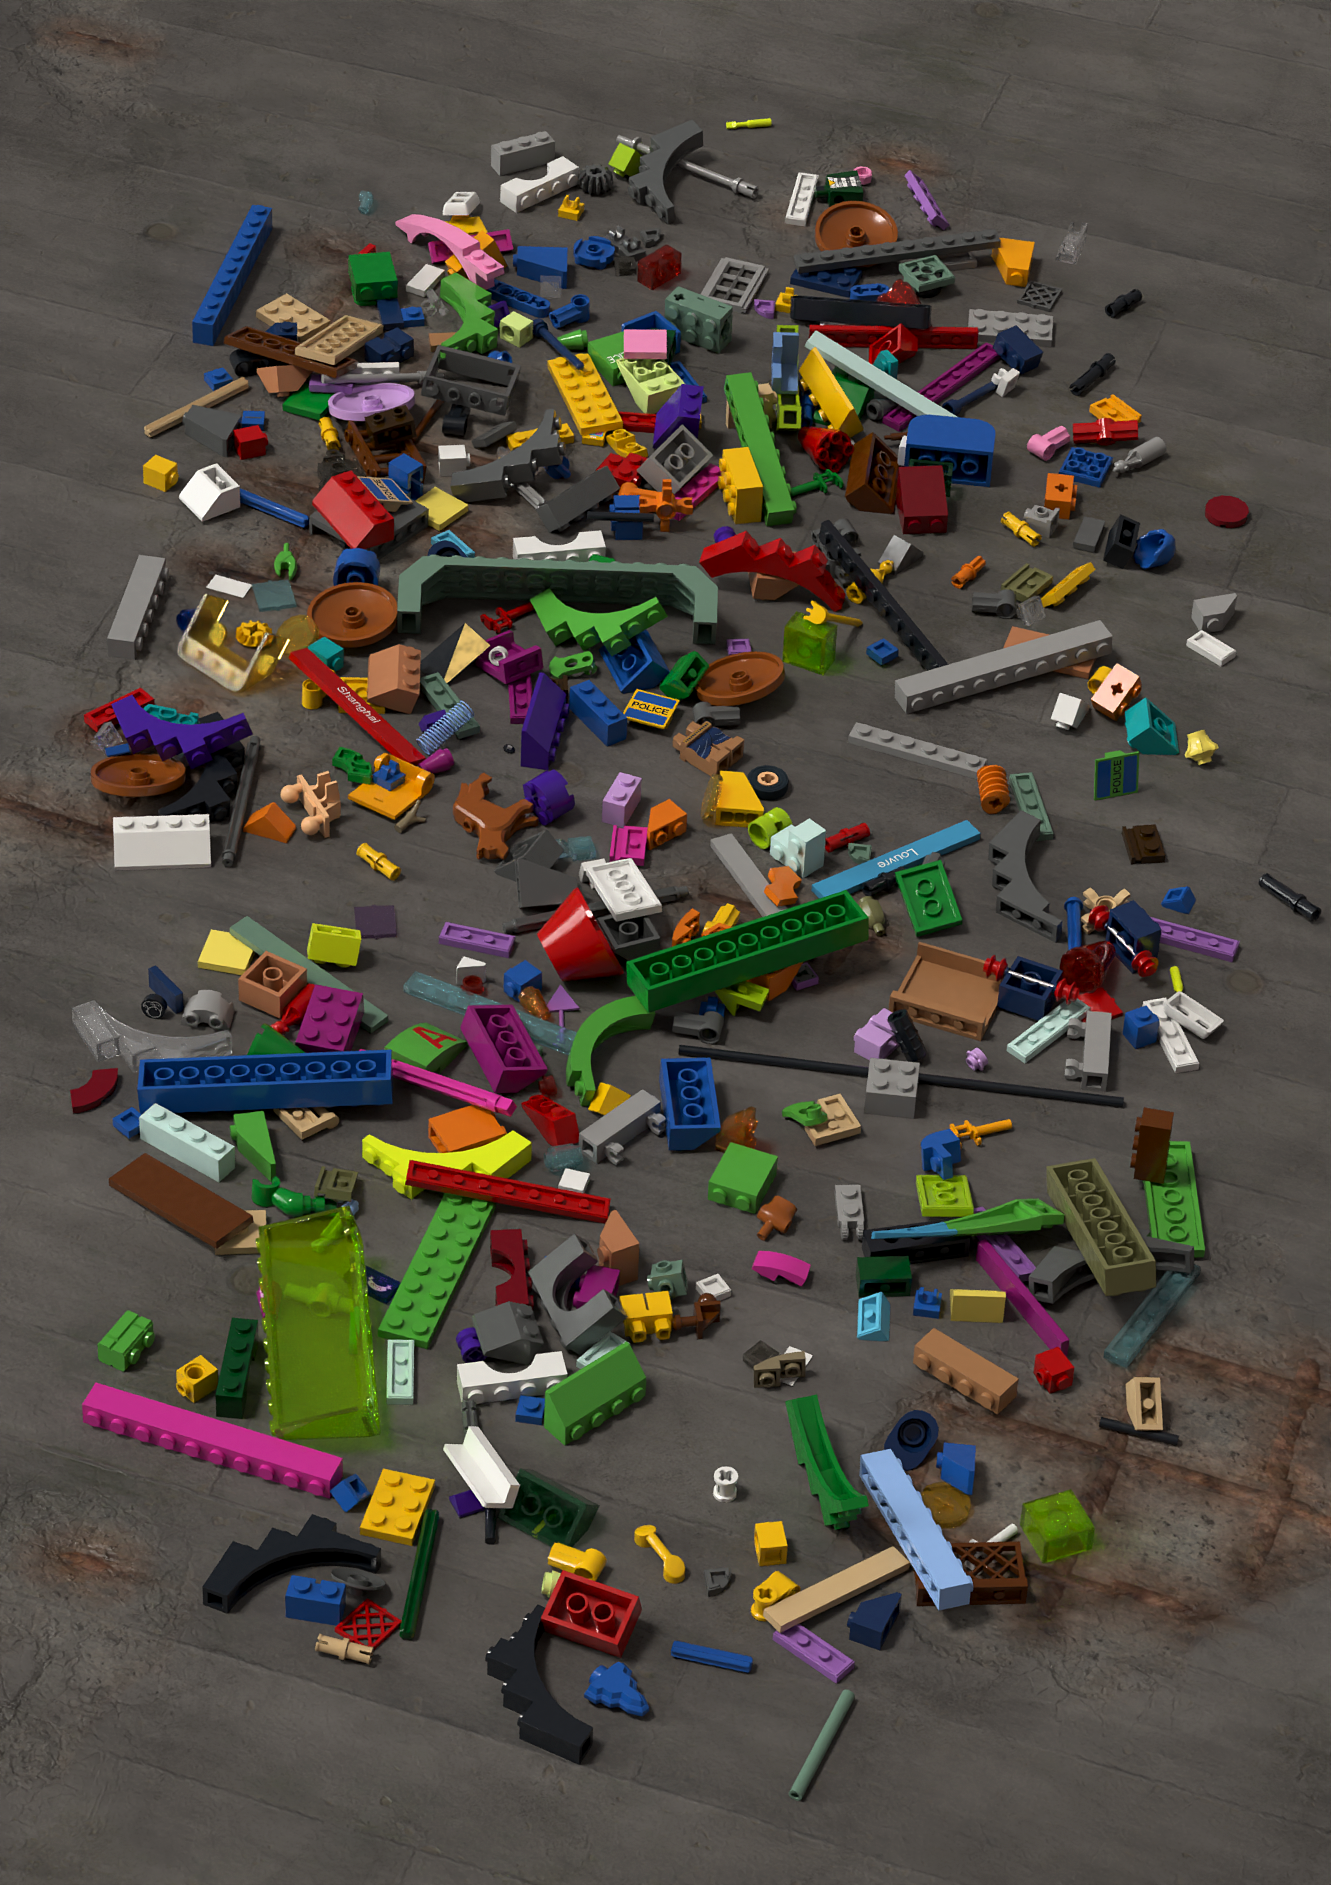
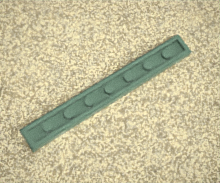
[230,916,388,1033]

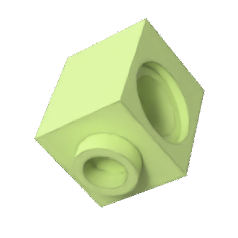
[499,311,533,348]

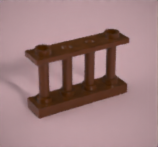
[344,420,427,484]

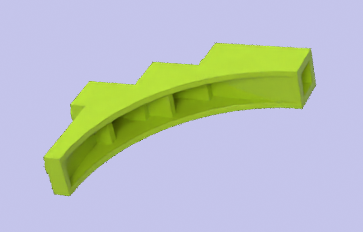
[776,325,801,431]

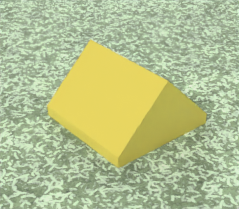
[950,1289,1006,1323]

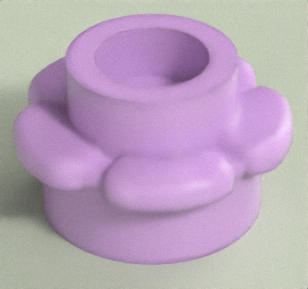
[966,1048,988,1071]

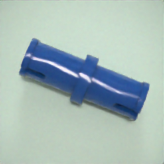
[799,390,814,427]

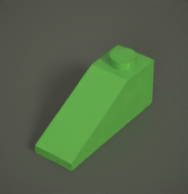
[229,1111,276,1182]

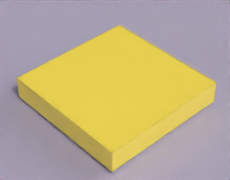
[415,487,469,531]
[198,929,255,975]

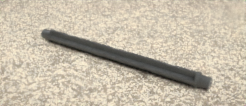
[222,736,261,867]
[502,886,688,934]

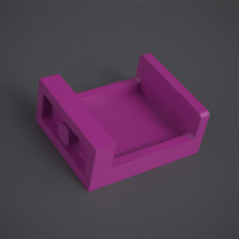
[475,630,544,684]

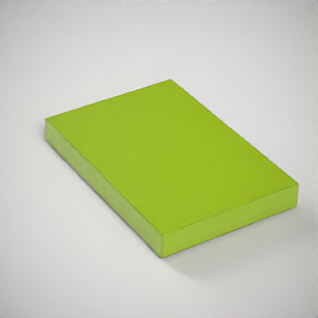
[916,1175,974,1217]

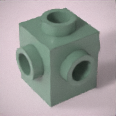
[647,1259,688,1299]

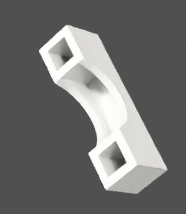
[500,156,579,213]
[513,530,606,562]
[457,1351,568,1404]

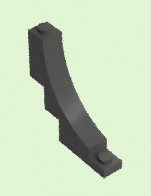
[988,810,1062,943]

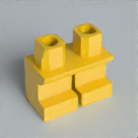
[619,1291,673,1343]

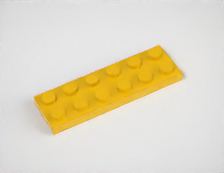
[547,353,623,436]

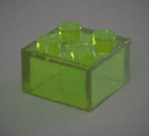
[782,611,838,676]
[1020,1489,1095,1564]

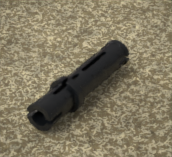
[1069,353,1116,396]
[1259,873,1321,921]

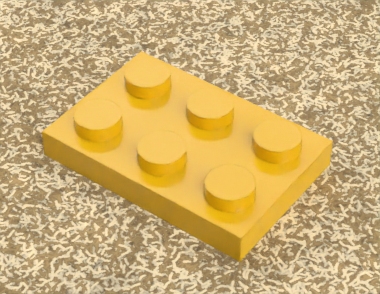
[360,1468,435,1546]

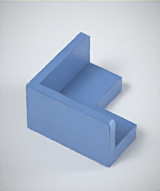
[771,332,799,394]

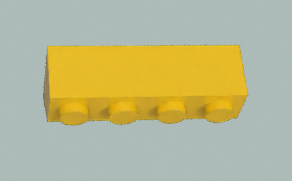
[799,347,864,438]

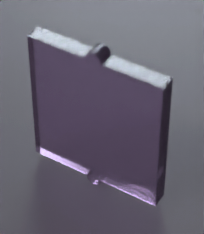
[354,904,397,940]

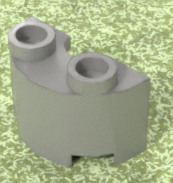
[180,990,235,1031]

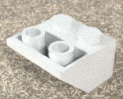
[179,463,240,522]

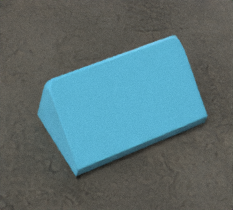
[857,1292,890,1341]

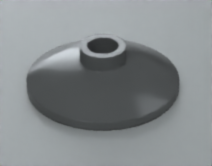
[331,1568,385,1596]

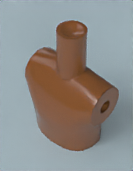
[757,1196,797,1241]

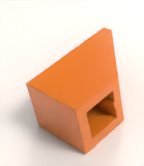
[647,799,687,850]

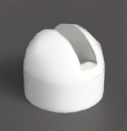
[489,646,509,666]

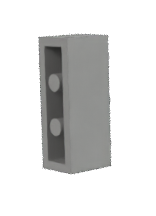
[491,131,555,176]

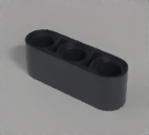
[229,349,291,377]

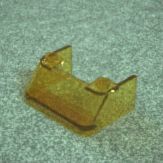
[178,593,289,693]

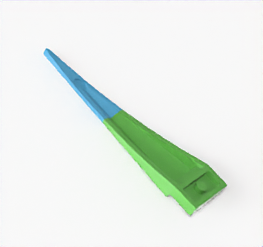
[871,1199,1065,1239]

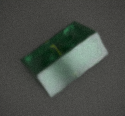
[498,1468,600,1547]

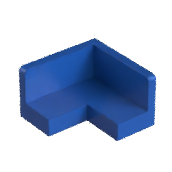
[621,311,681,354]

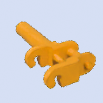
[950,1119,1012,1149]

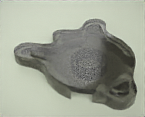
[317,449,366,491]

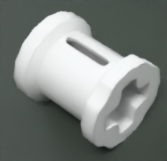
[713,1466,738,1502]

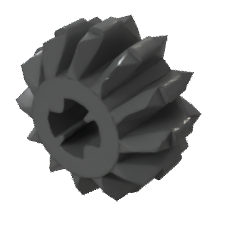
[578,164,613,196]

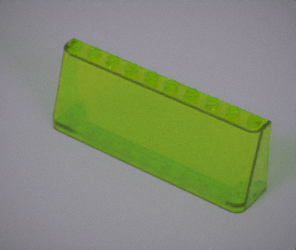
[256,1205,381,1440]

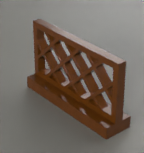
[913,1541,1028,1606]

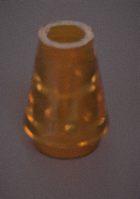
[518,986,551,1023]

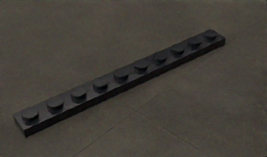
[819,520,949,671]

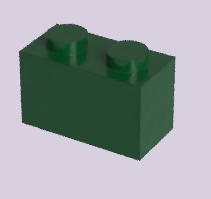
[856,1256,912,1298]

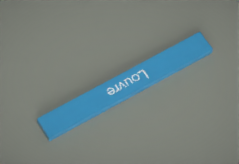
[811,820,981,898]

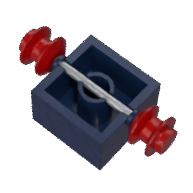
[1088,900,1162,977]
[983,955,1080,1021]

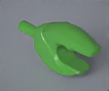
[274,543,297,580]

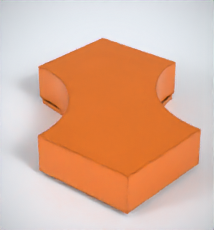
[764,866,802,907]

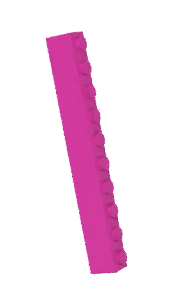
[82,1383,343,1499]

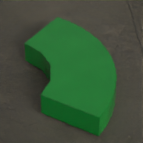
[332,747,372,784]

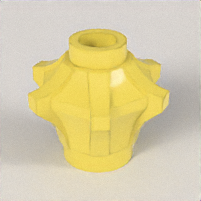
[1185,729,1219,765]

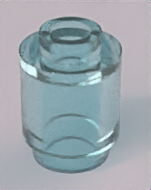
[544,1143,583,1172]

